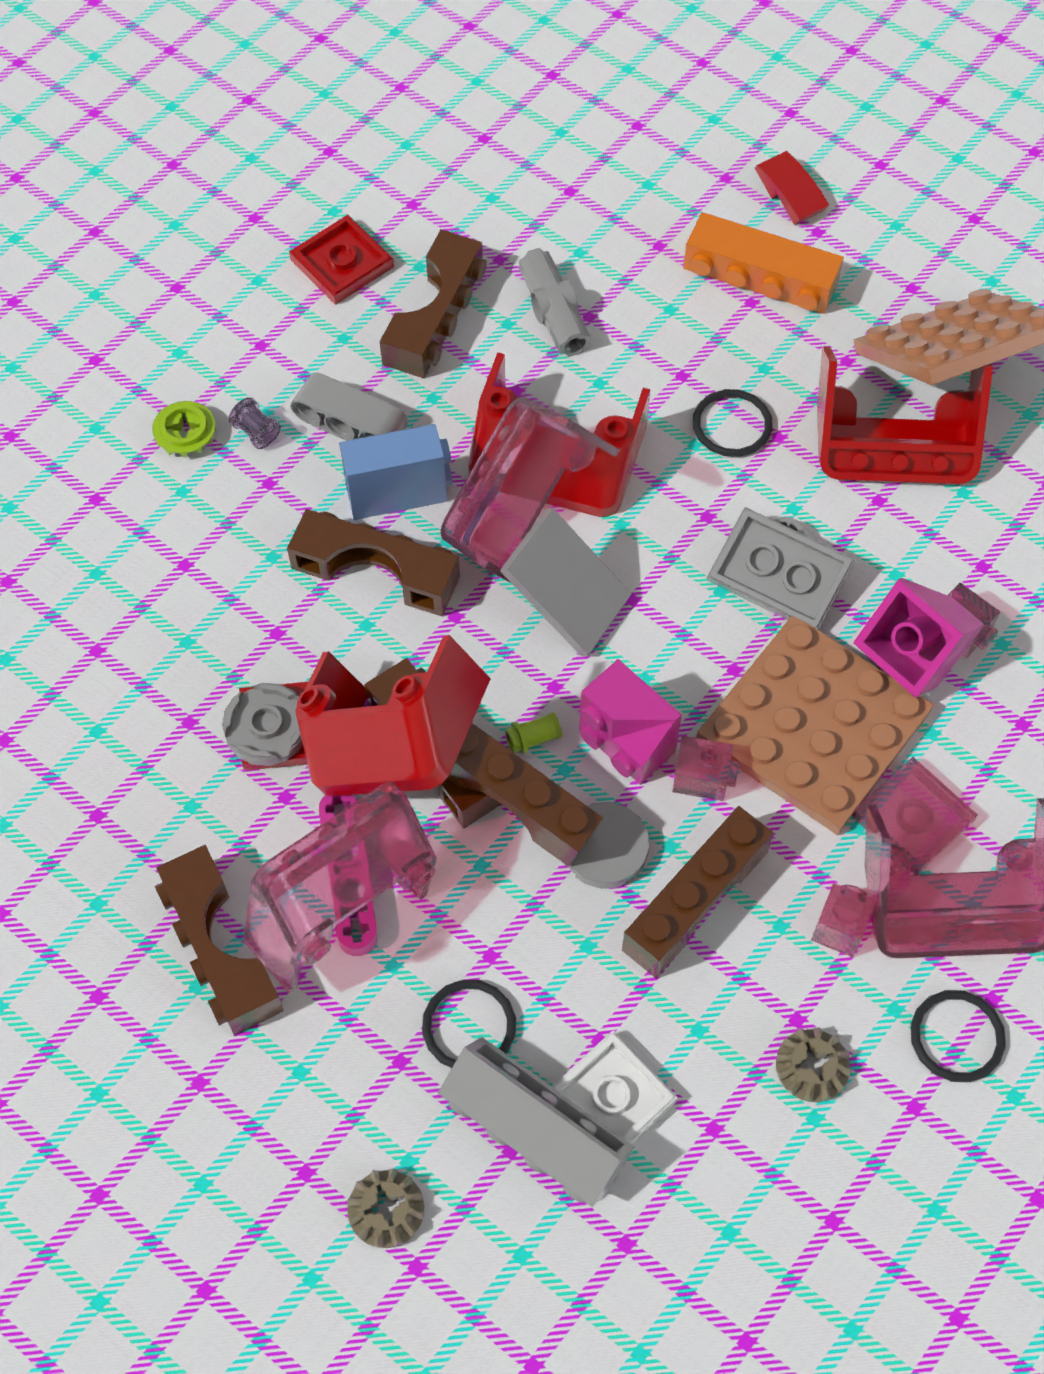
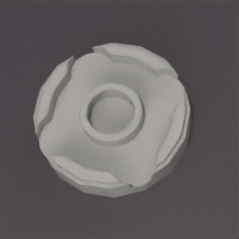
[222,683,303,766]
[567,802,649,889]

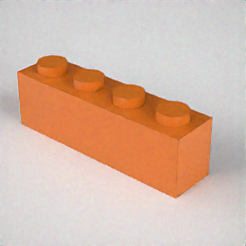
[683,212,844,314]

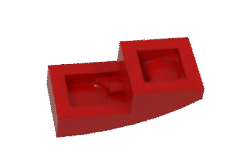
[755,151,829,226]

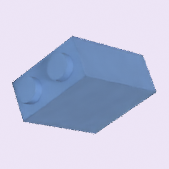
[339,424,453,520]

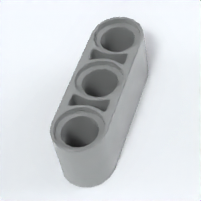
[290,373,408,441]

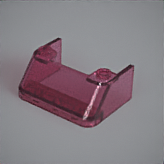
[441,396,620,583]
[243,781,437,994]
[864,798,1044,958]

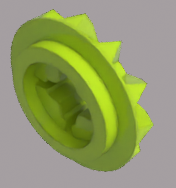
[152,401,216,458]

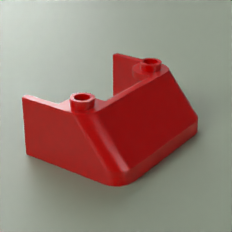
[817,346,993,484]
[468,352,651,517]
[295,635,491,796]

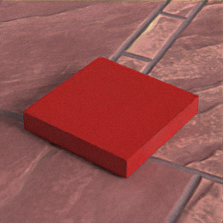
[289,214,394,305]

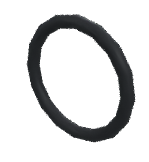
[693,389,773,457]
[422,980,516,1068]
[910,990,1006,1082]

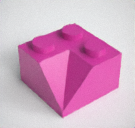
[853,578,985,698]
[579,659,682,785]

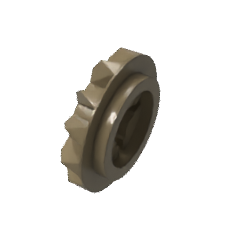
[776,1027,851,1102]
[348,1168,424,1248]

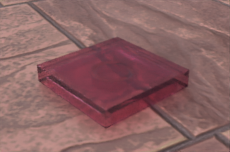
[852,757,978,876]

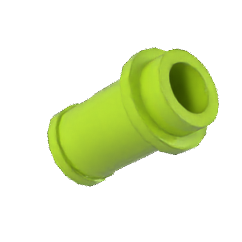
[505,712,562,755]

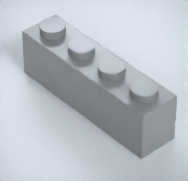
[438,1037,635,1207]

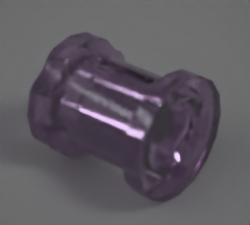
[228,397,281,449]

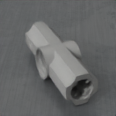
[519,248,590,357]

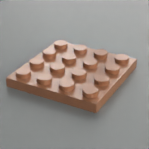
[853,289,1044,385]
[696,616,934,835]

